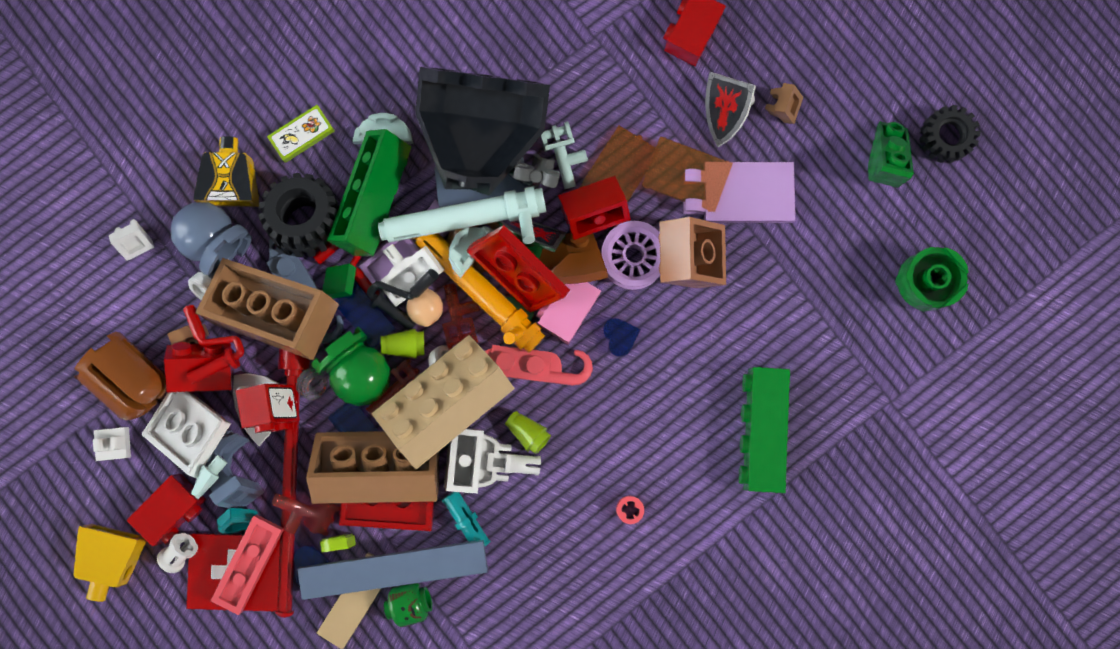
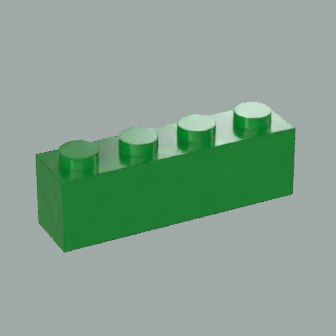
[327,129,412,256]
[739,367,790,493]

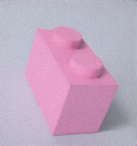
[536,282,601,345]

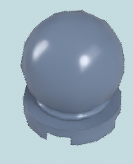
[171,202,252,279]

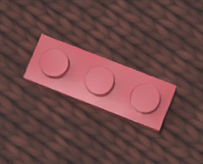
[211,515,284,615]

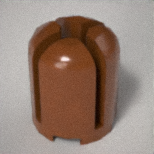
[73,332,166,420]

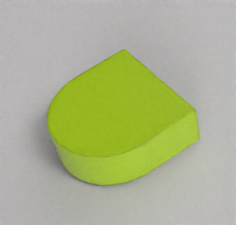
[320,534,356,552]

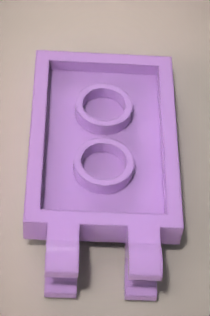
[683,162,795,223]

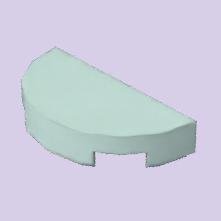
[352,112,413,144]
[448,226,494,278]

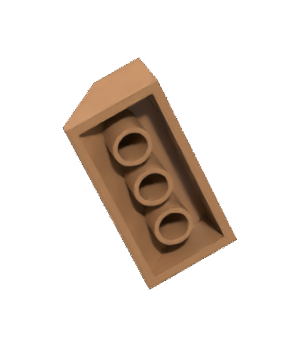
[306,431,439,504]

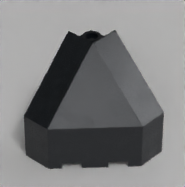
[415,67,550,195]

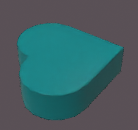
[217,508,258,535]

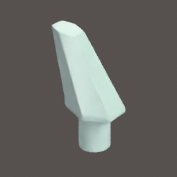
[191,455,227,499]

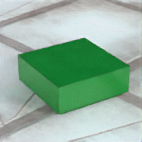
[323,264,356,299]

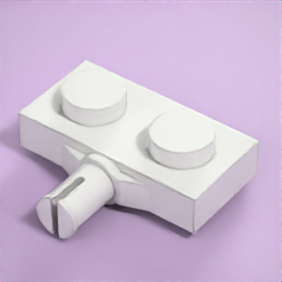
[380,244,445,307]

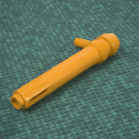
[414,233,545,353]

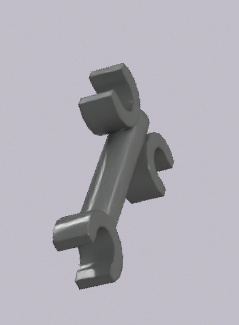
[513,154,560,188]

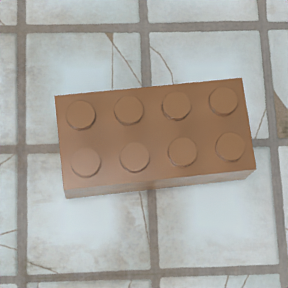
[195,258,339,360]

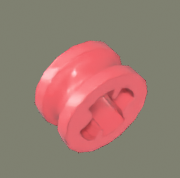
[616,496,644,524]

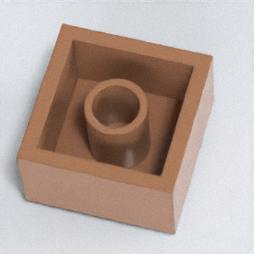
[658,217,726,288]

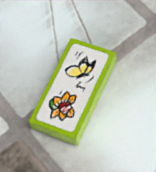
[267,105,335,163]

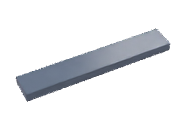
[297,540,488,600]

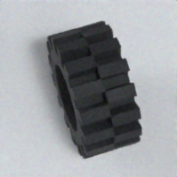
[919,105,981,163]

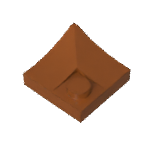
[539,233,608,284]

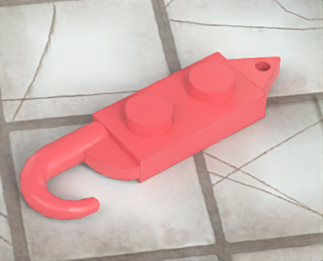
[485,345,593,386]

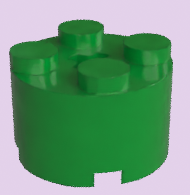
[895,247,969,312]

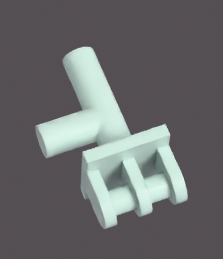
[541,121,588,189]

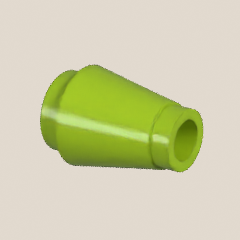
[381,329,425,359]
[505,411,551,454]

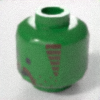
[384,583,433,627]

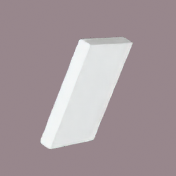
[142,392,231,478]

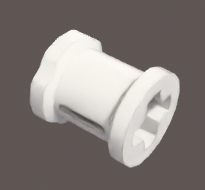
[157,533,198,573]

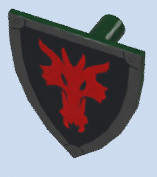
[497,219,567,259]

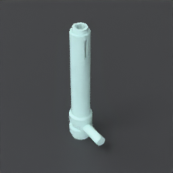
[378,186,547,244]

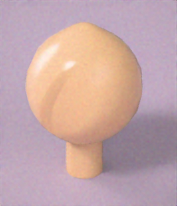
[406,289,443,327]

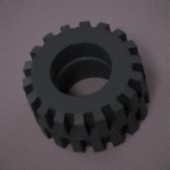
[259,173,339,258]

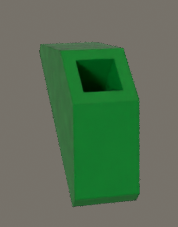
[868,121,914,188]

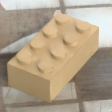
[371,335,515,470]

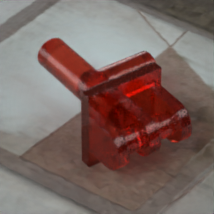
[442,284,480,350]
[365,358,420,418]
[272,494,340,536]

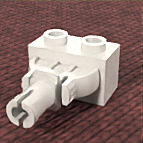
[444,428,541,494]

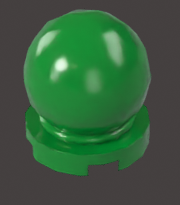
[311,326,391,406]

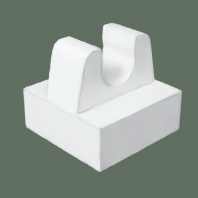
[109,219,154,261]
[93,427,131,461]

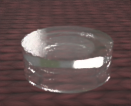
[296,368,328,400]

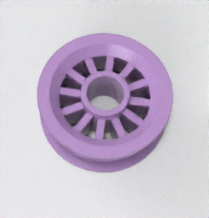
[601,221,660,290]

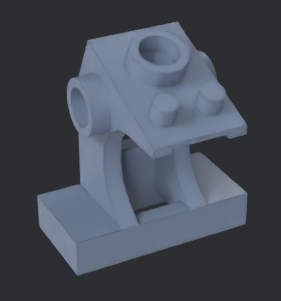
[205,431,264,509]

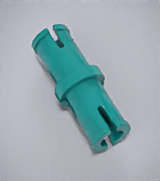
[441,492,491,546]

